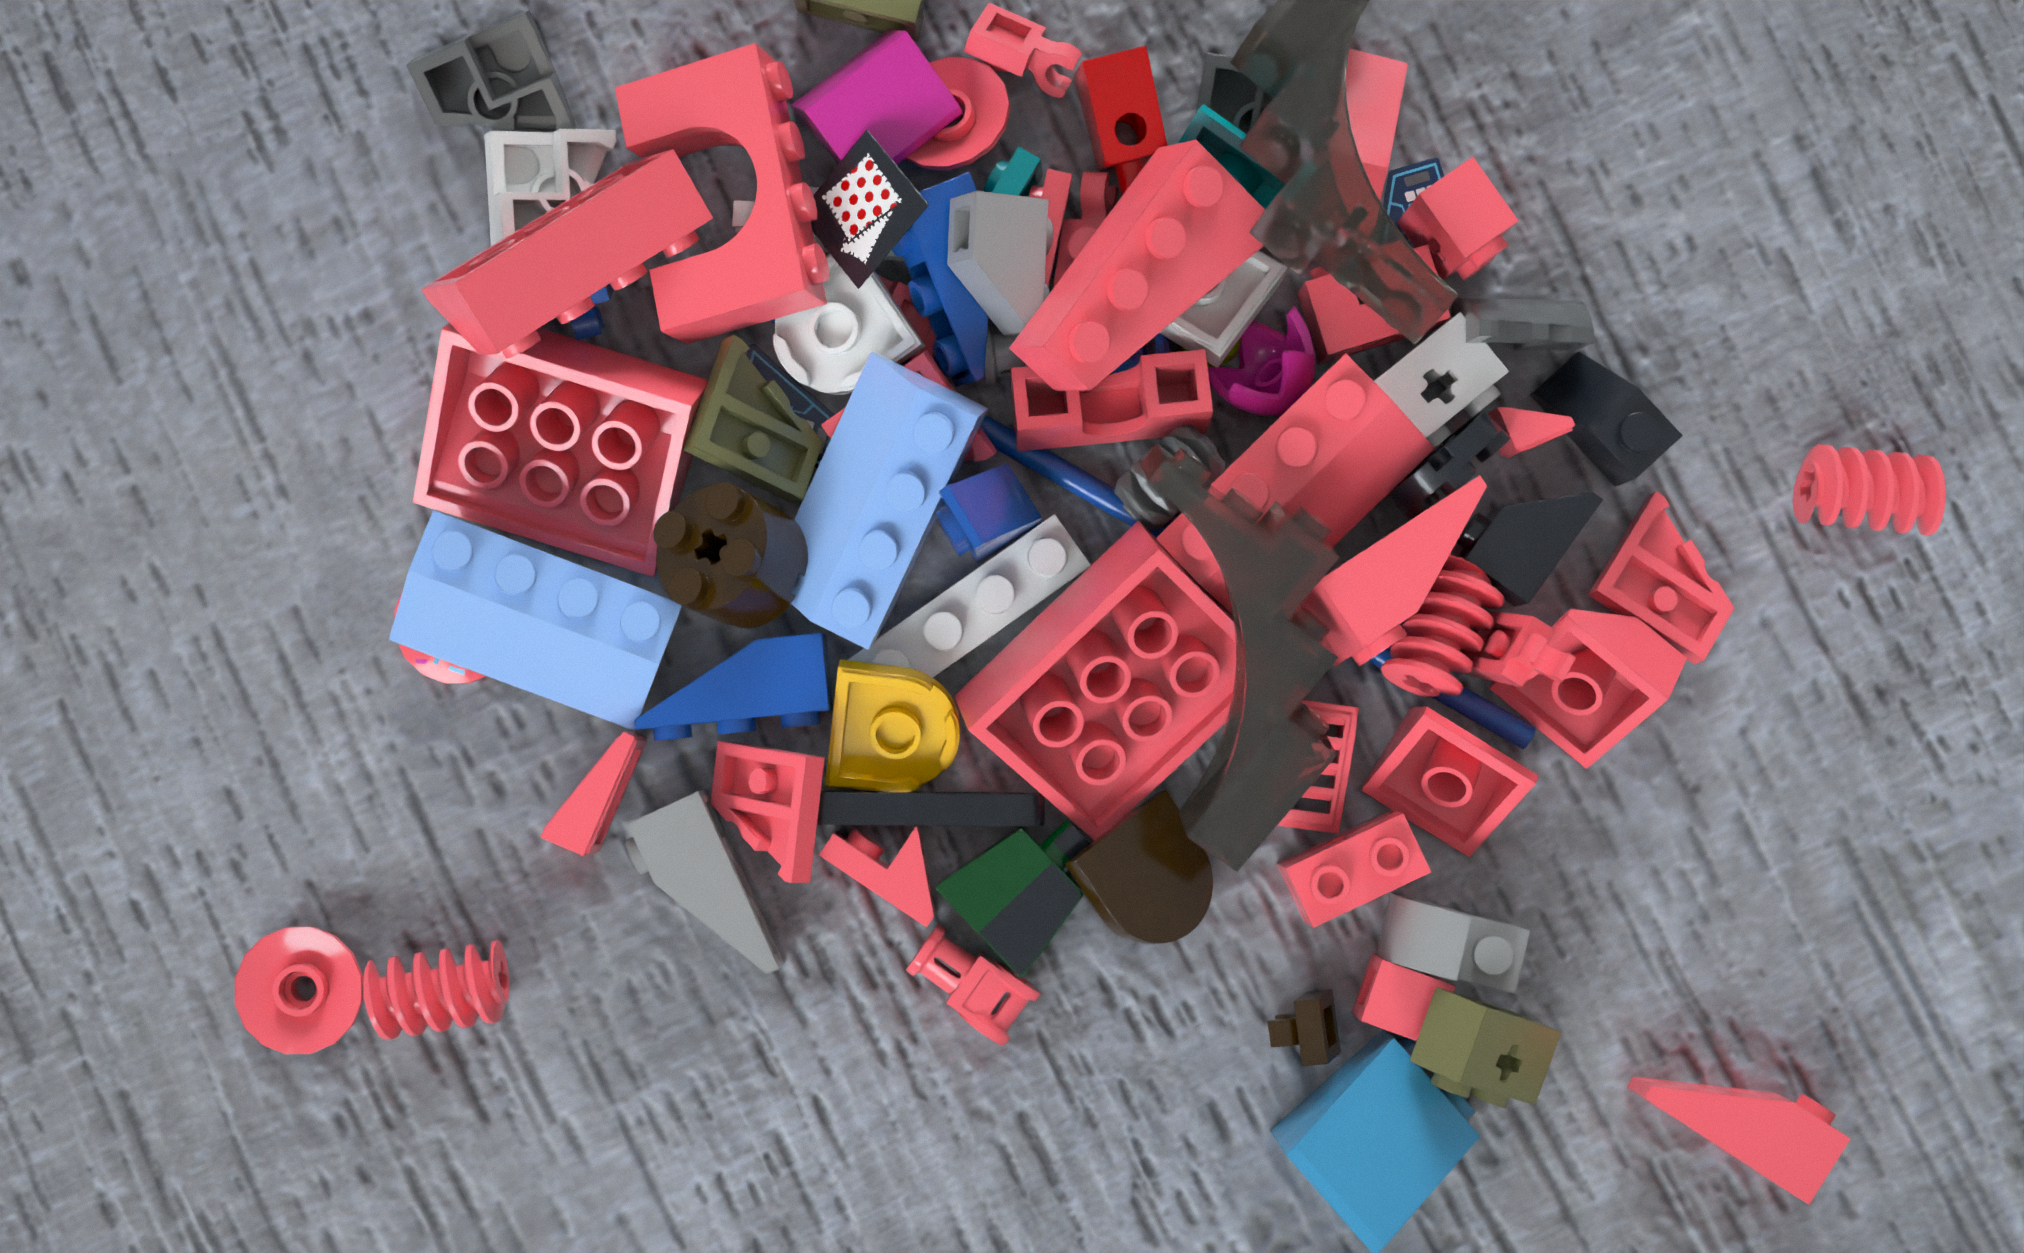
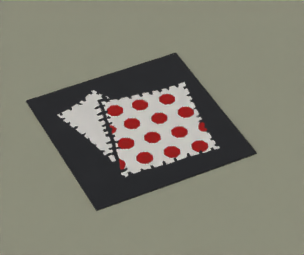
[811,129,929,289]

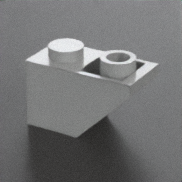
[947,191,1053,336]

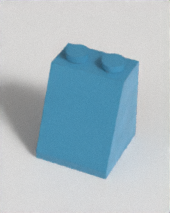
[1270,1029,1481,1253]

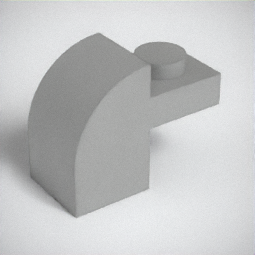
[1376,893,1530,994]

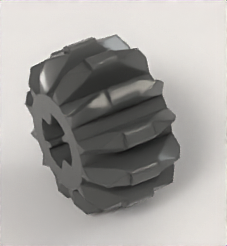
[1114,424,1226,531]

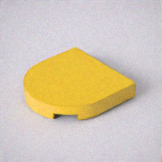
[825,659,960,793]

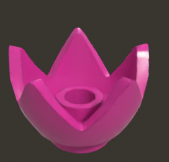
[1207,306,1315,417]

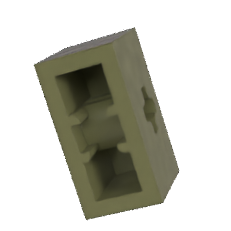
[1410,987,1561,1108]

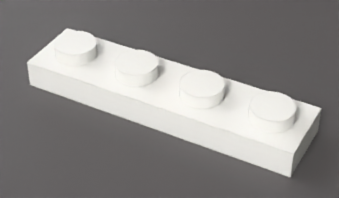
[848,514,1091,678]

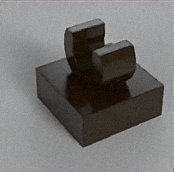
[1267,989,1341,1066]

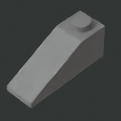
[625,790,785,974]

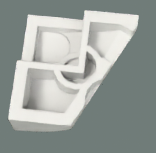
[484,129,616,246]

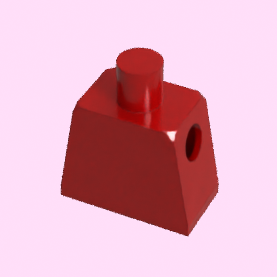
[1073,45,1167,196]

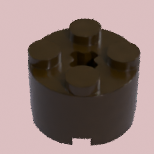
[653,482,808,629]

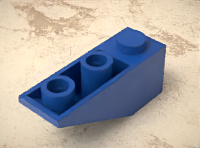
[892,172,988,387]
[936,463,1042,563]
[634,633,833,741]

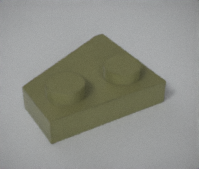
[683,335,823,503]

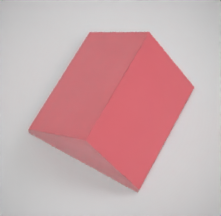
[1361,706,1539,857]

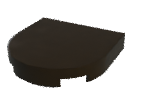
[1065,790,1213,944]

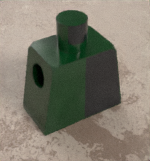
[935,819,1090,978]

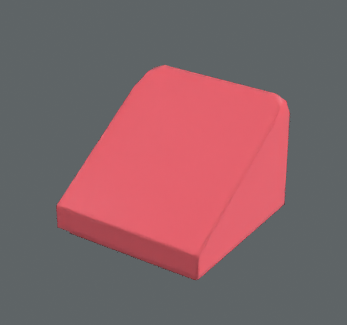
[1487,407,1575,459]

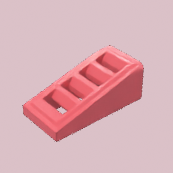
[1274,699,1359,834]
[540,732,647,856]

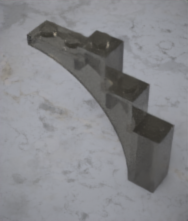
[1230,0,1459,344]
[1140,443,1340,872]

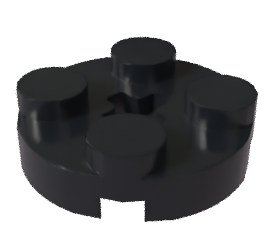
[1388,410,1511,521]

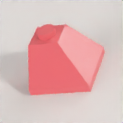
[1489,609,1687,769]

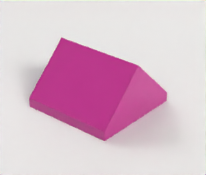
[791,29,963,165]

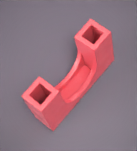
[615,43,830,344]

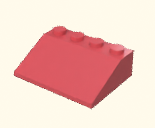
[413,323,708,577]
[954,520,1282,841]

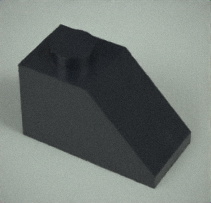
[1530,351,1683,487]
[1456,492,1603,607]

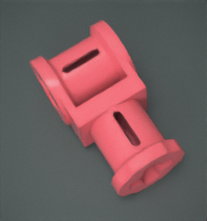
[905,923,1042,1046]

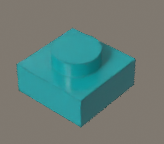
[984,146,1043,197]

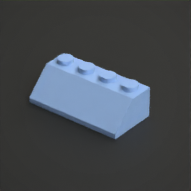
[790,352,989,650]
[389,510,682,731]

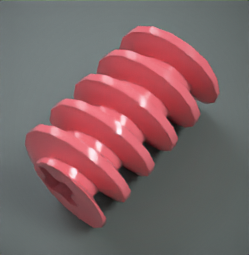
[1792,444,1946,536]
[1381,554,1505,697]
[363,940,509,1040]

